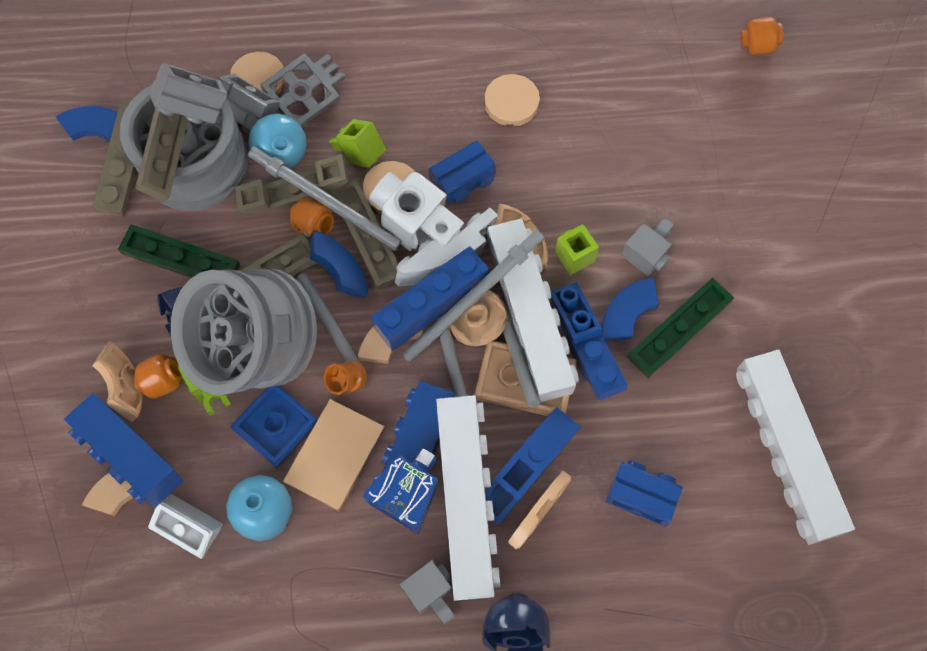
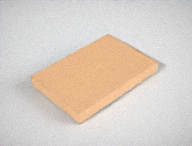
[474,341,577,416]
[283,399,385,512]

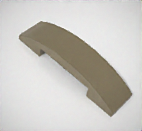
[235,154,348,215]

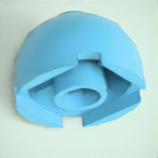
[248,113,307,169]
[226,475,293,542]

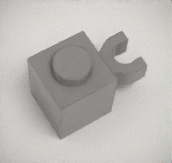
[621,218,674,277]
[399,560,455,626]

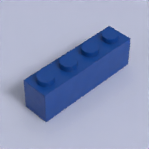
[370,246,489,351]
[372,381,455,483]
[64,393,184,508]

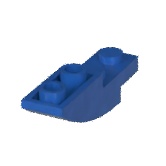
[551,282,628,401]
[485,407,581,526]

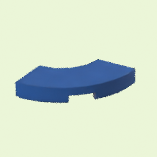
[56,106,117,142]
[310,230,368,299]
[602,278,658,342]

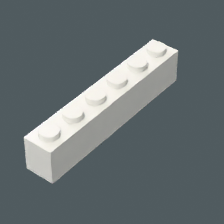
[487,219,579,402]
[736,350,855,545]
[436,395,501,601]

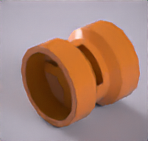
[324,361,367,395]

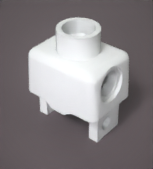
[369,171,464,251]

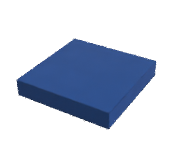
[230,386,318,469]

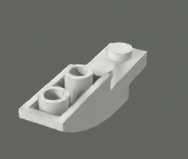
[395,208,498,287]

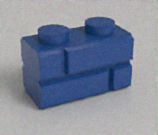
[429,140,496,204]
[605,461,683,527]

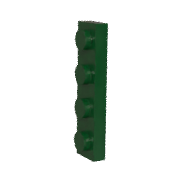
[118,224,240,278]
[627,277,734,379]

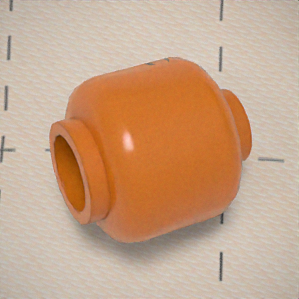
[740,17,783,55]
[290,197,334,238]
[133,353,182,399]

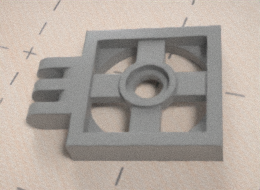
[260,53,346,127]

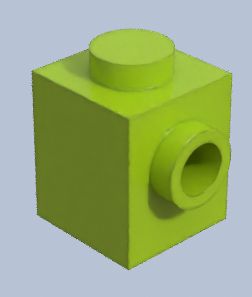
[555,224,599,276]

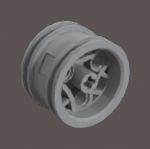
[120,84,248,211]
[171,269,317,395]

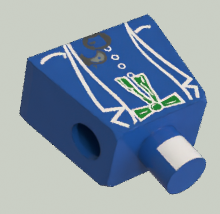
[362,448,438,534]

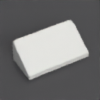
[148,494,223,559]

